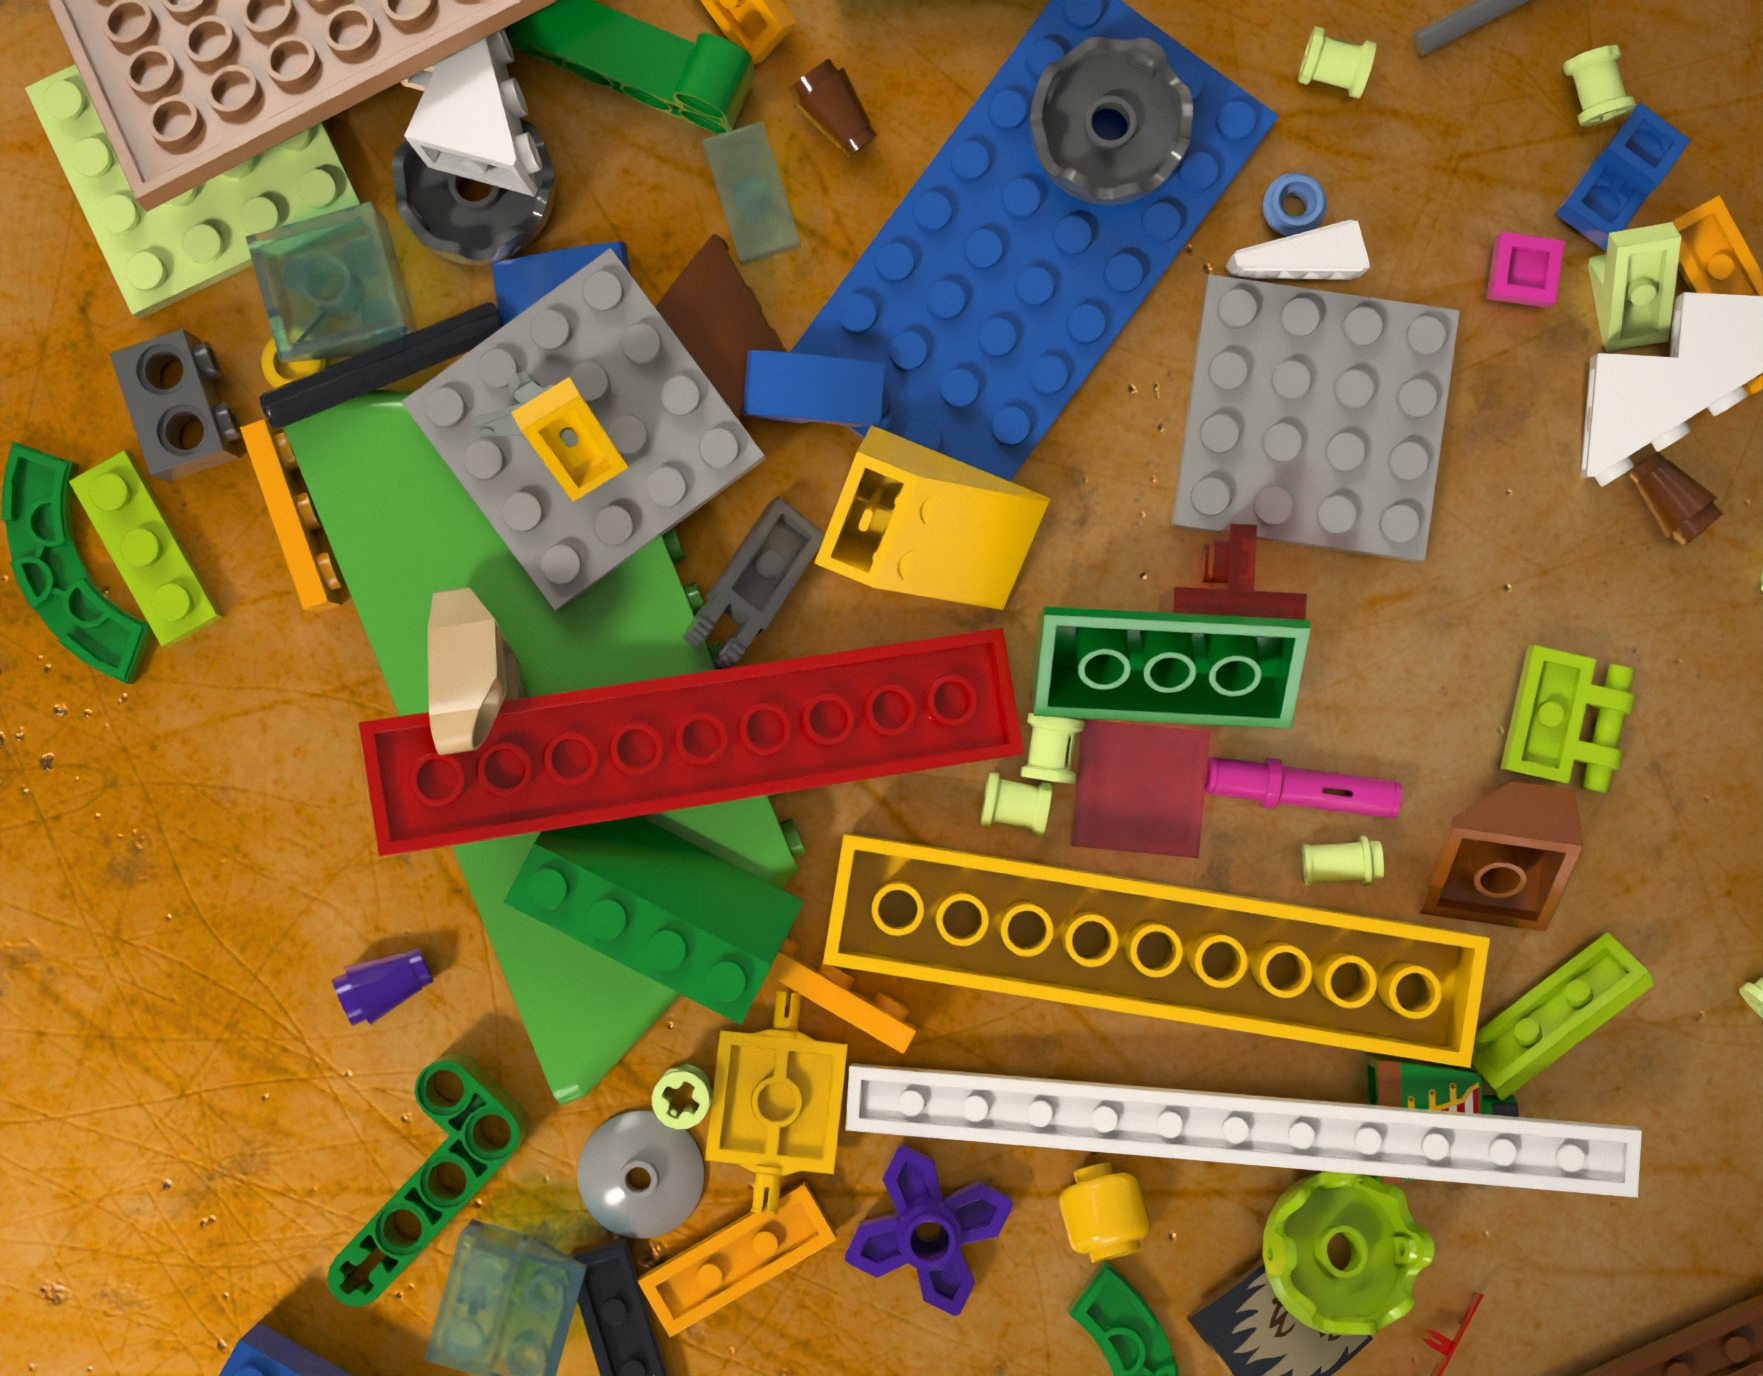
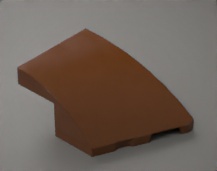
[655,234,787,418]

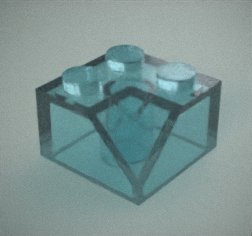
[245,201,417,363]

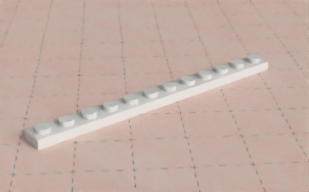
[845,1063,1642,1198]

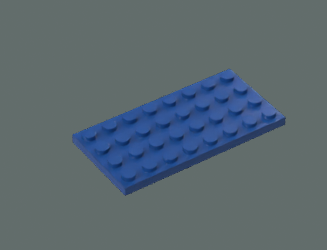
[790,0,1279,481]

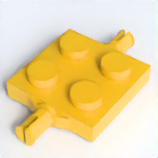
[705,991,848,1215]

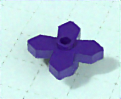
[845,1143,1013,1316]

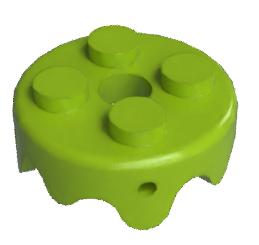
[1263,1171,1435,1336]

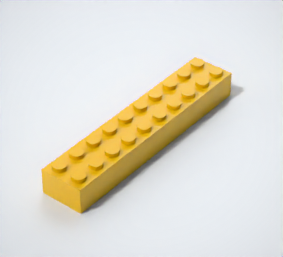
[823,832,1490,1068]

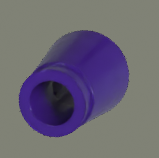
[332,948,434,1026]

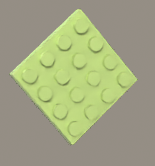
[25,64,366,319]

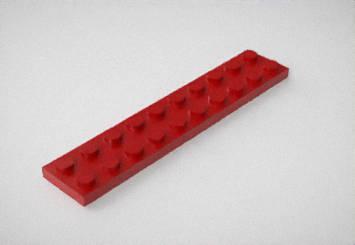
[358,628,1024,858]

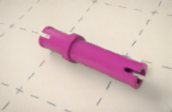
[1204,757,1402,818]

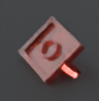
[1159,523,1307,620]

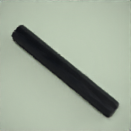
[259,302,504,430]

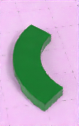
[1,441,152,684]
[1067,1260,1180,1376]

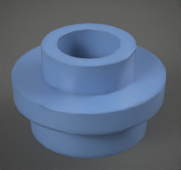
[1263,172,1327,237]

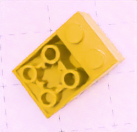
[814,425,1050,610]

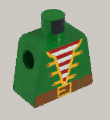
[1365,1053,1519,1185]

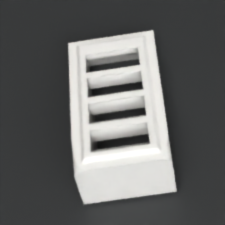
[1225,219,1370,280]

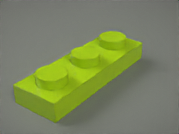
[69,450,224,648]
[1470,932,1654,1102]

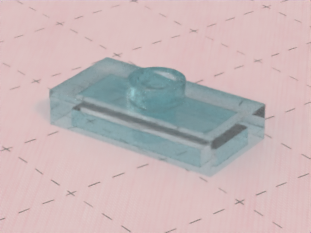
[702,121,801,266]

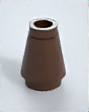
[789,58,877,158]
[1628,451,1723,547]

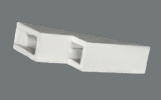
[400,29,542,197]
[1580,292,1763,487]

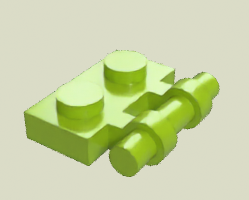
[1500,645,1636,794]

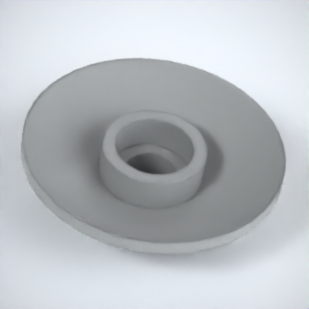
[577,1110,705,1239]

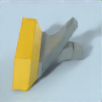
[472,370,629,502]

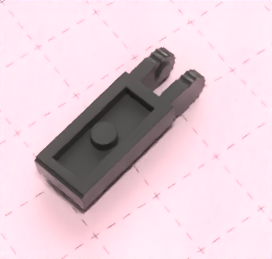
[682,496,825,669]

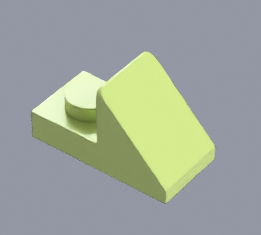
[1588,222,1682,352]

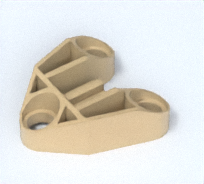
[428,587,524,755]

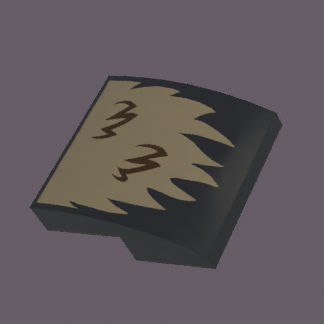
[1186,1257,1373,1376]

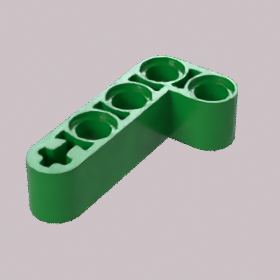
[506,0,755,135]
[327,1053,529,1307]

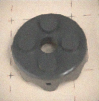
[1029,37,1193,205]
[392,118,556,265]

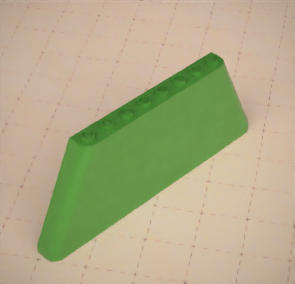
[284,389,806,1106]

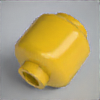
[1058,1162,1151,1263]

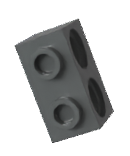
[109,329,242,482]

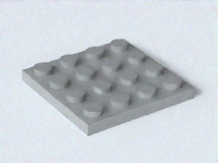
[401,248,766,612]
[1171,274,1460,563]

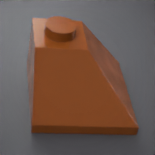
[1420,781,1583,932]

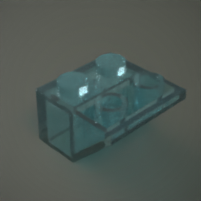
[424,1219,587,1376]

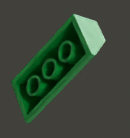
[1032,606,1311,729]
[503,816,805,1025]

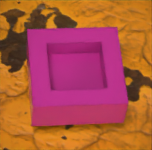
[1486,232,1565,308]

